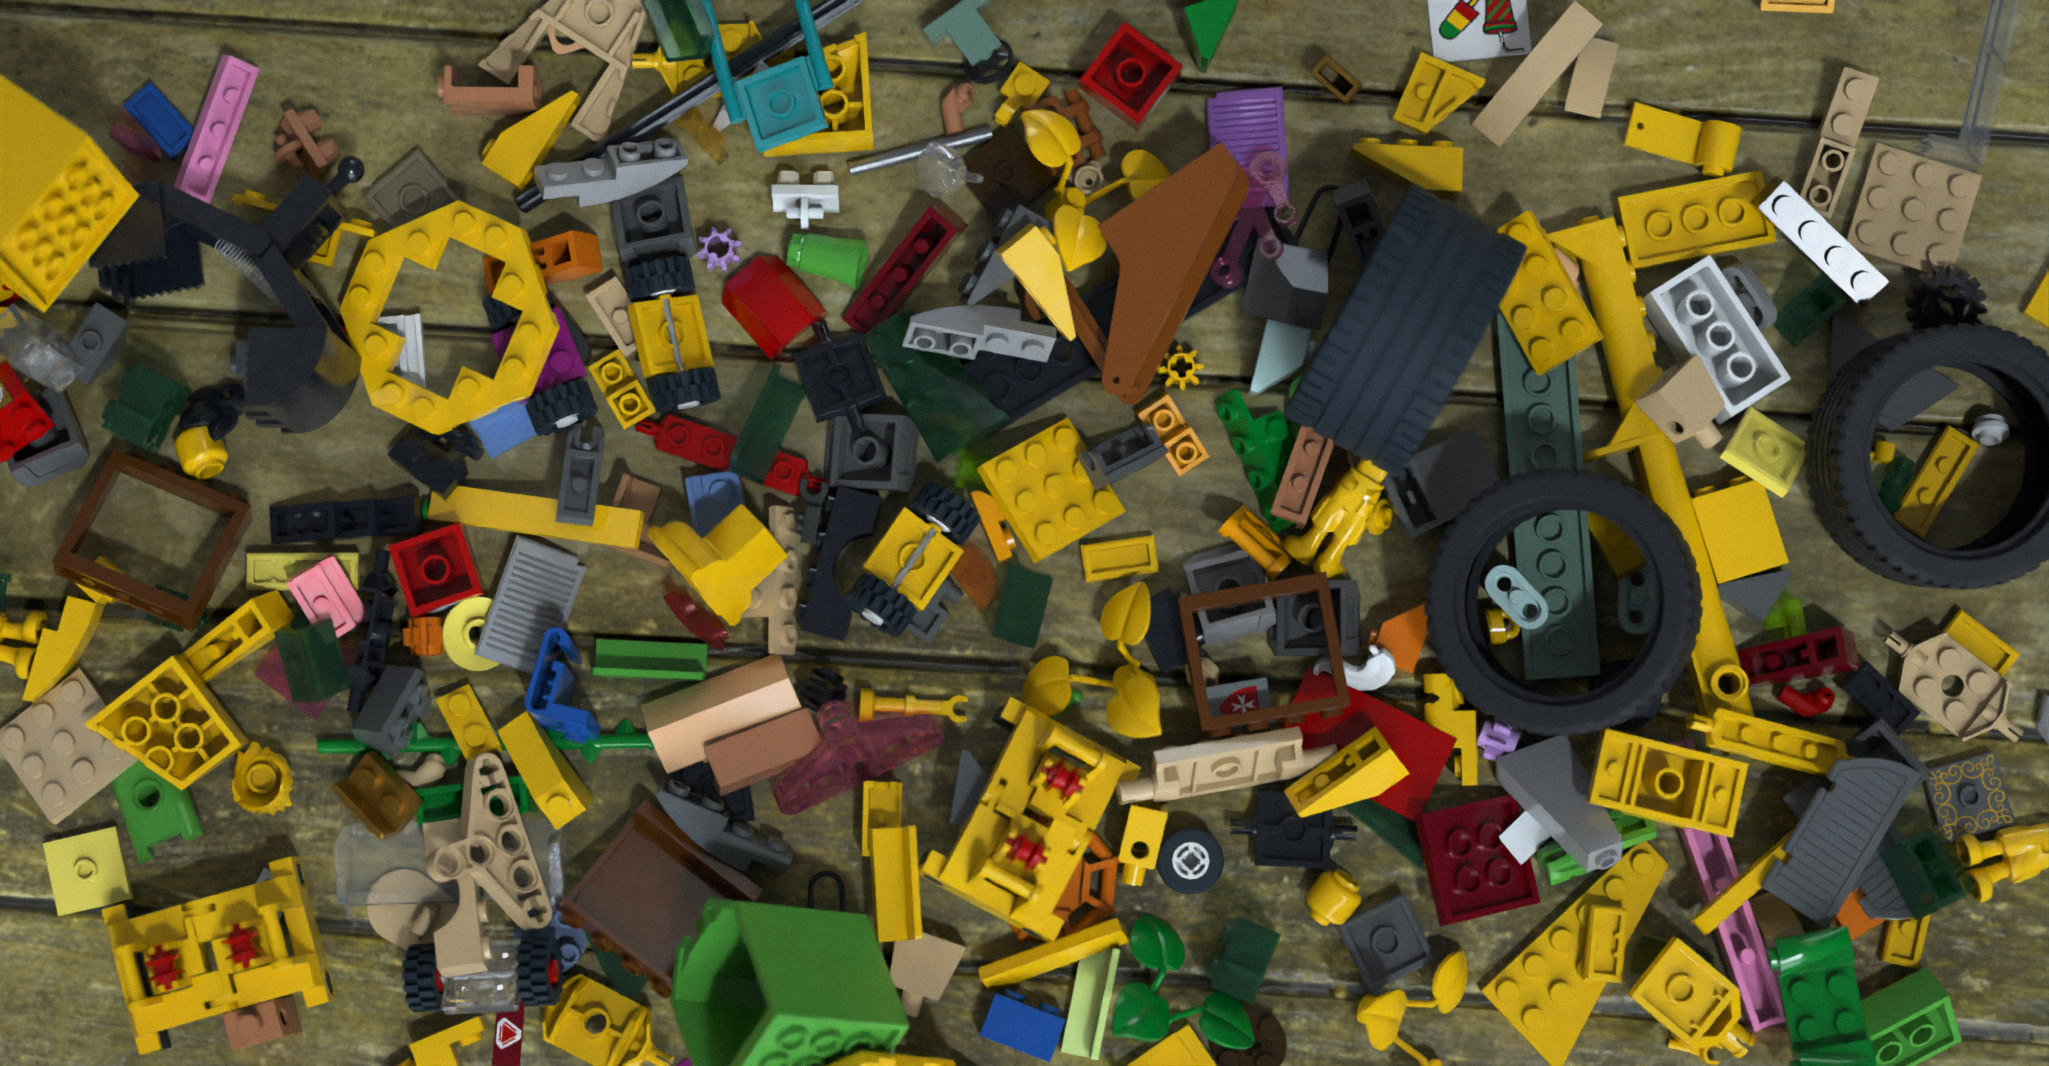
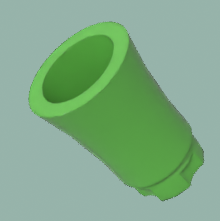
[787,231,869,290]

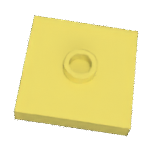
[1720,406,1807,498]
[42,826,134,916]

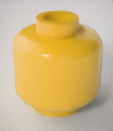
[174,425,229,479]
[1306,869,1362,926]

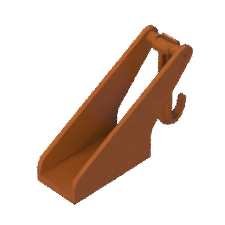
[1024,142,1250,405]

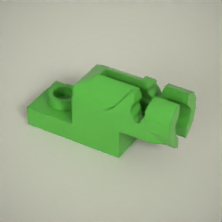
[1536,810,1657,886]

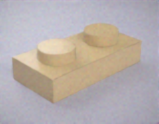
[585,276,638,359]

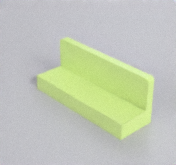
[1061,948,1120,1061]

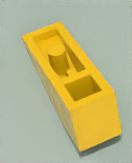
[481,90,582,191]
[995,223,1076,341]
[182,590,297,684]
[497,710,594,830]
[1284,726,1409,818]

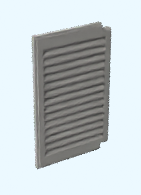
[474,535,587,675]

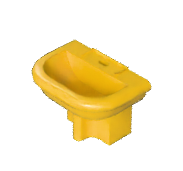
[647,504,788,626]

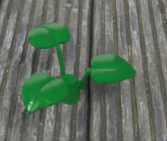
[1111,914,1255,1049]

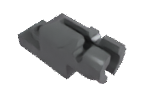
[555,423,605,527]

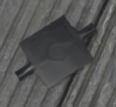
[792,320,887,434]
[1230,791,1358,869]

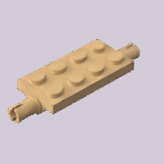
[1116,726,1338,805]

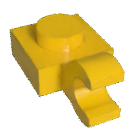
[994,62,1050,128]

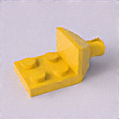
[1627,936,1756,1059]

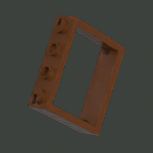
[53,448,252,632]
[1177,572,1351,738]

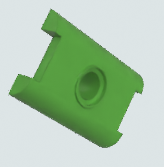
[111,760,203,864]

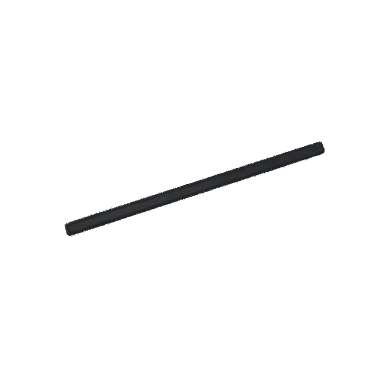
[513,0,865,213]

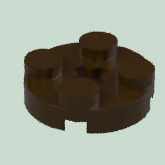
[1211,1007,1287,1066]

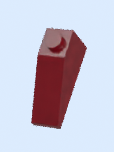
[1737,626,1860,688]

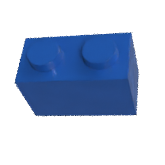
[980,988,1066,1062]

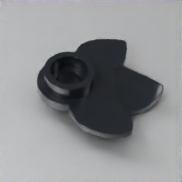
[180,384,246,442]

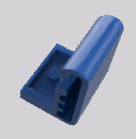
[525,627,601,744]

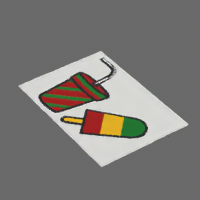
[1427,0,1532,62]

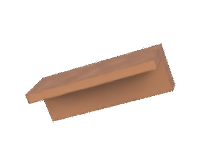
[1269,425,1334,531]
[704,708,824,797]

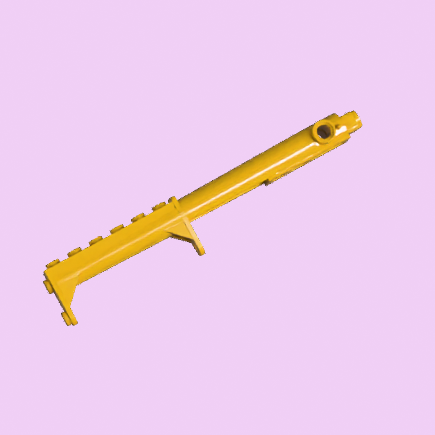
[1543,215,1755,756]

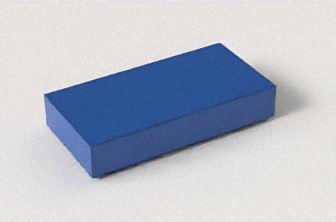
[123,82,194,161]

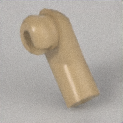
[395,753,446,790]

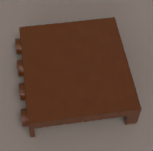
[558,799,763,999]

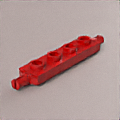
[636,414,827,497]

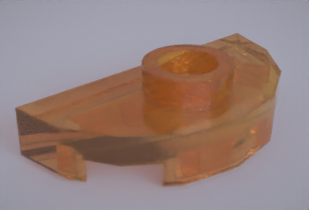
[951,547,997,614]

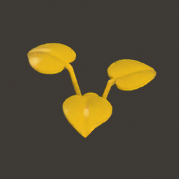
[1020,109,1171,272]
[1022,582,1162,738]
[1357,947,1468,1066]

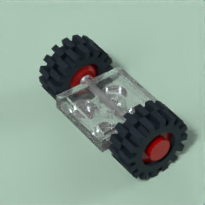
[402,937,564,1015]

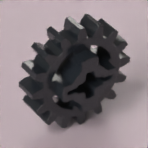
[1904,265,1988,330]

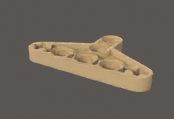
[426,753,552,931]

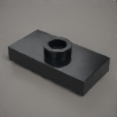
[1839,661,1921,736]

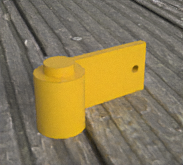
[1623,102,1743,178]

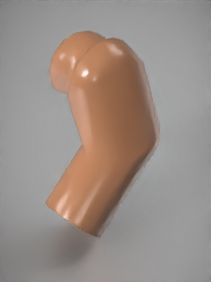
[941,82,976,136]

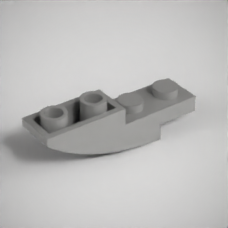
[534,138,688,207]
[902,305,1056,362]

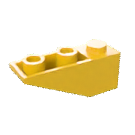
[1350,138,1463,197]

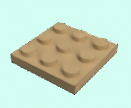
[1845,142,1982,277]
[0,668,139,825]

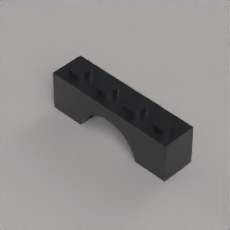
[796,486,883,643]

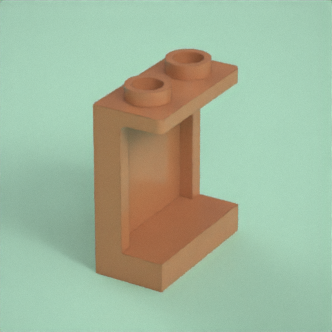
[437,65,542,116]

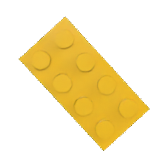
[1616,170,1777,270]
[1498,210,1604,376]

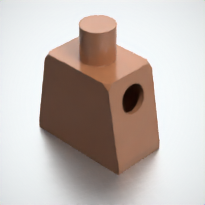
[222,996,303,1051]

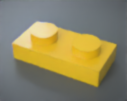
[435,683,502,763]

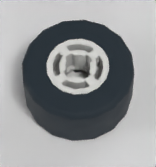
[1156,827,1224,895]

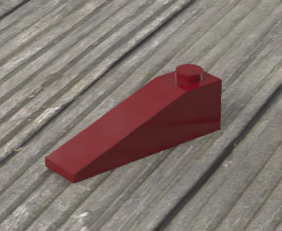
[841,202,968,342]

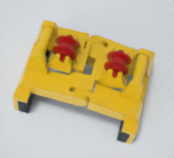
[918,697,1142,943]
[102,856,337,1056]

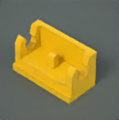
[862,781,902,856]

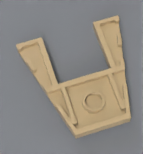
[478,0,651,143]

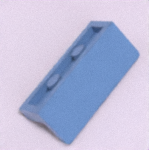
[468,401,538,459]

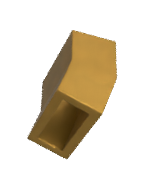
[1311,54,1363,105]

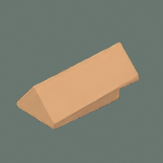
[640,654,803,774]

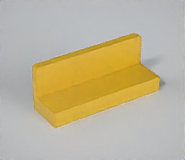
[869,825,922,942]

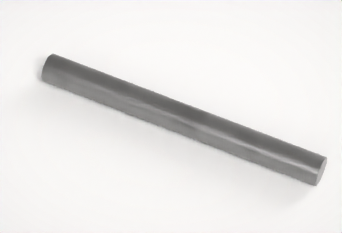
[848,125,993,176]

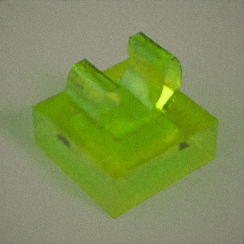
[1764,597,1807,638]

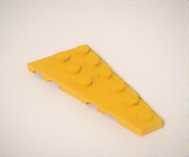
[1480,841,1669,1066]

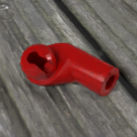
[1776,684,1835,717]

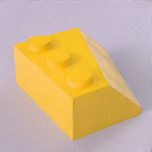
[763,31,874,157]
[84,654,250,790]

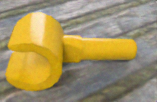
[1870,441,1896,465]
[1667,1038,1723,1065]

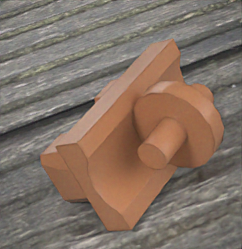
[273,108,340,179]

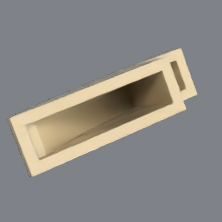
[1471,1,1603,149]

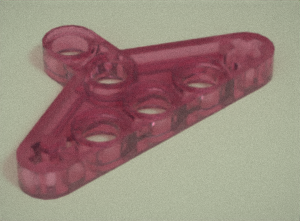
[773,701,945,815]

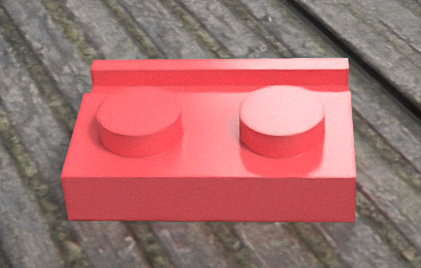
[285,553,366,645]

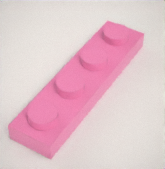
[173,54,260,204]

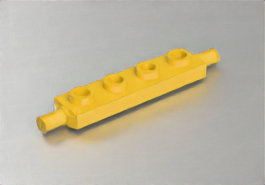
[1686,707,1855,778]

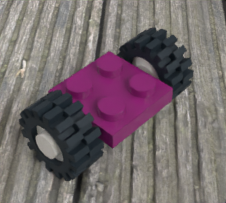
[482,278,598,436]

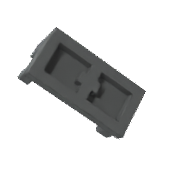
[1077,422,1169,492]

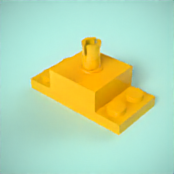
[1585,729,1748,837]

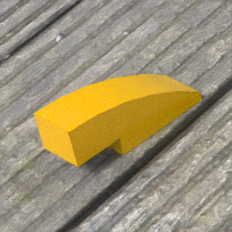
[22,596,104,703]

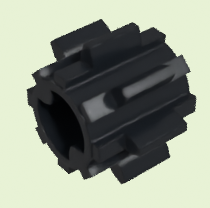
[798,666,848,716]

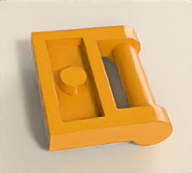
[1217,504,1294,581]

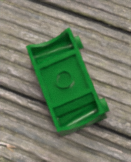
[1766,926,1877,1066]

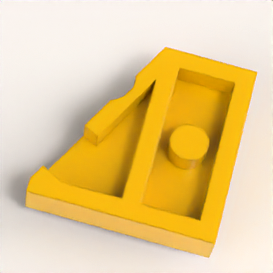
[1391,52,1486,135]

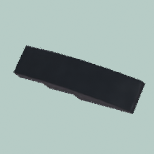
[270,496,423,545]

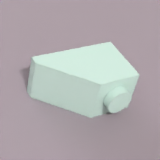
[1248,319,1315,396]

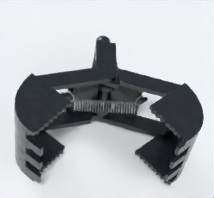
[88,156,365,434]

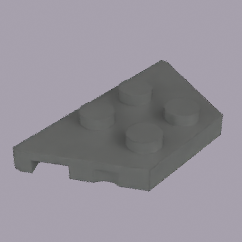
[1826,314,1959,432]

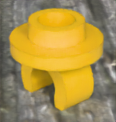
[1367,498,1393,535]

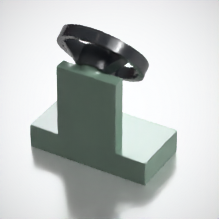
[923,0,1015,84]

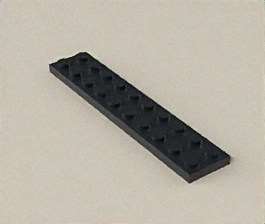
[948,206,1299,440]

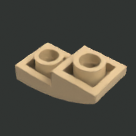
[1564,38,1619,118]

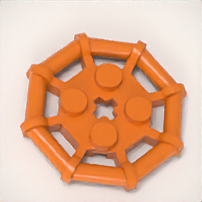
[989,812,1121,943]

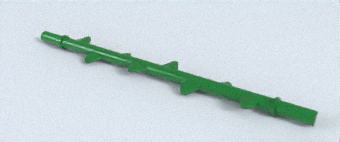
[317,720,655,766]

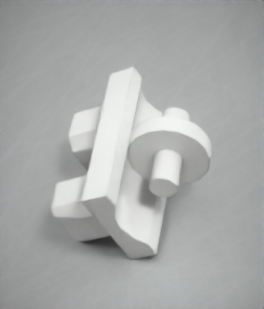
[771,171,840,229]

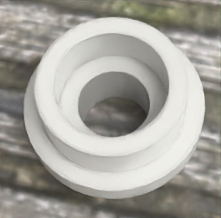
[1972,414,2010,446]

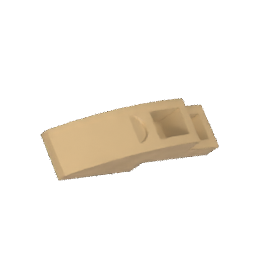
[1799,66,1880,219]

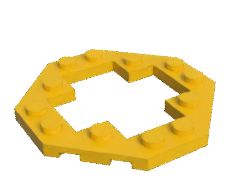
[340,200,560,435]

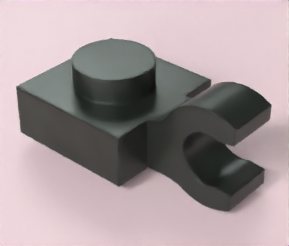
[795,479,829,545]

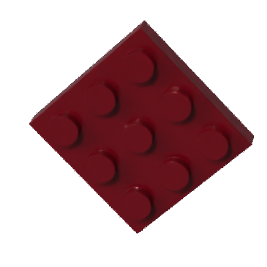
[1414,794,1541,926]

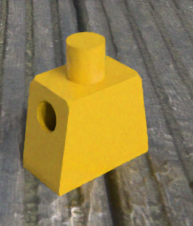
[1118,799,1168,886]

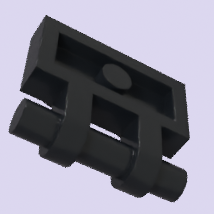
[387,427,484,500]

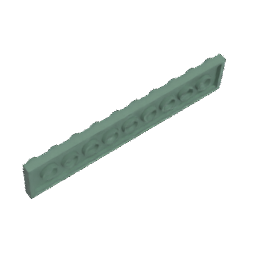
[1497,312,1601,681]

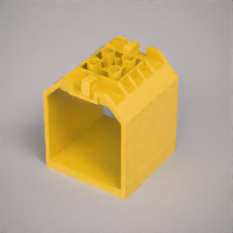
[0,75,140,313]

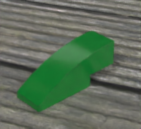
[414,775,538,827]

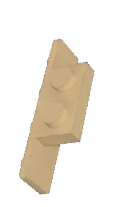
[741,505,798,655]

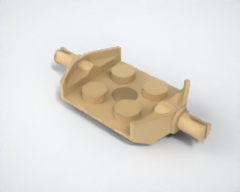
[1883,630,2024,743]

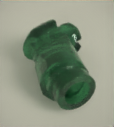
[1877,456,1915,514]

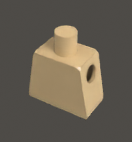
[1635,353,1725,449]
[890,932,966,1017]

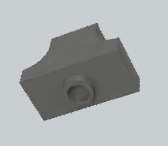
[56,302,131,386]

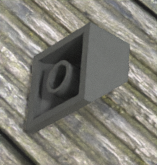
[1240,238,1328,330]

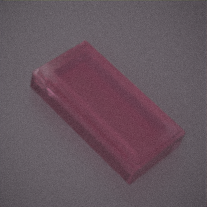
[109,123,163,163]

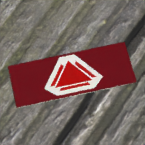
[492,1000,525,1066]

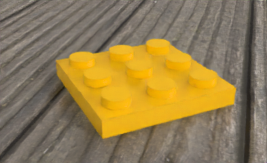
[976,417,1126,564]

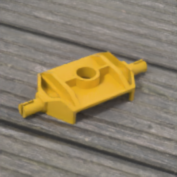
[632,21,795,97]
[541,974,674,1066]

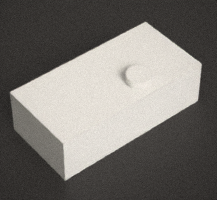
[1643,255,1791,425]

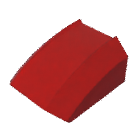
[722,256,828,362]

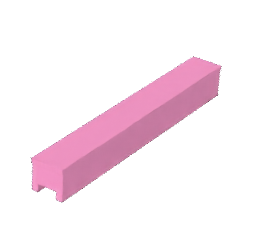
[1667,737,1785,1032]

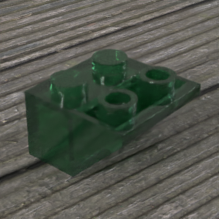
[1880,823,1975,920]

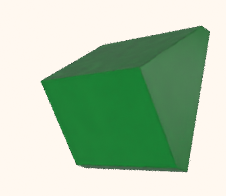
[1181,0,1239,74]

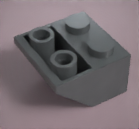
[351,665,432,758]

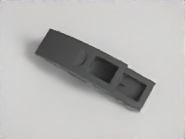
[656,780,793,873]

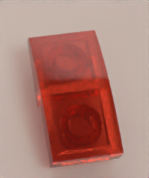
[663,590,730,652]

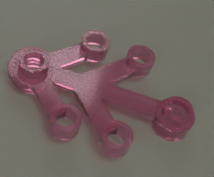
[1211,151,1299,288]

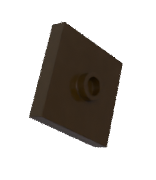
[954,124,1057,219]

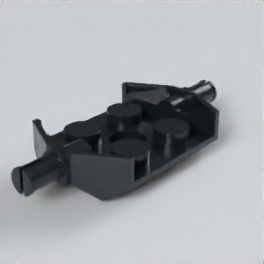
[346,549,399,713]

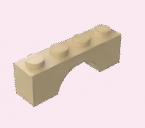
[423,818,493,978]

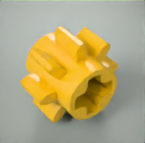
[1157,345,1204,393]

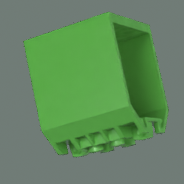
[670,898,910,1066]

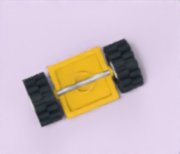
[624,256,721,413]
[845,481,981,638]

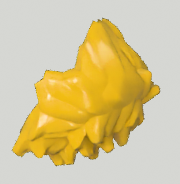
[232,741,294,816]

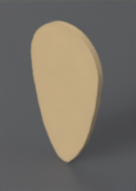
[367,869,458,950]

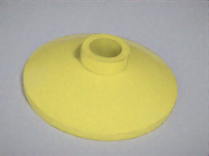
[442,597,500,671]

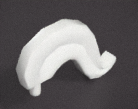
[1313,644,1396,691]

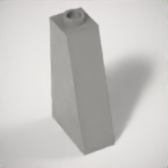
[1496,735,1623,872]

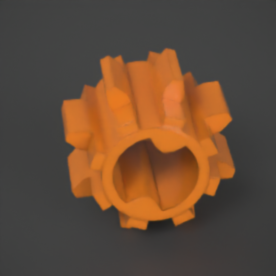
[402,617,444,656]

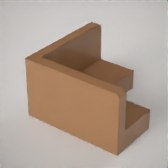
[600,473,673,571]

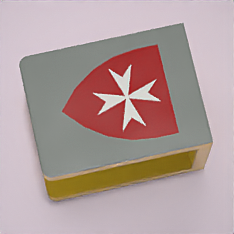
[1206,677,1275,737]

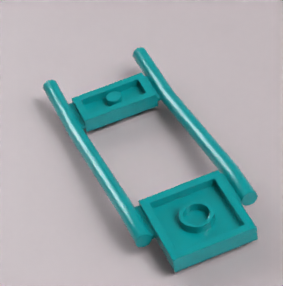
[697,0,834,153]

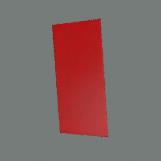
[1280,666,1458,821]

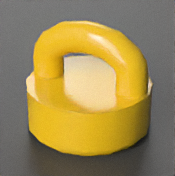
[1484,607,1521,645]

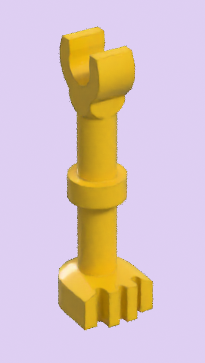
[858,688,968,723]

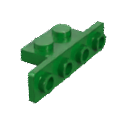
[1214,388,1295,533]

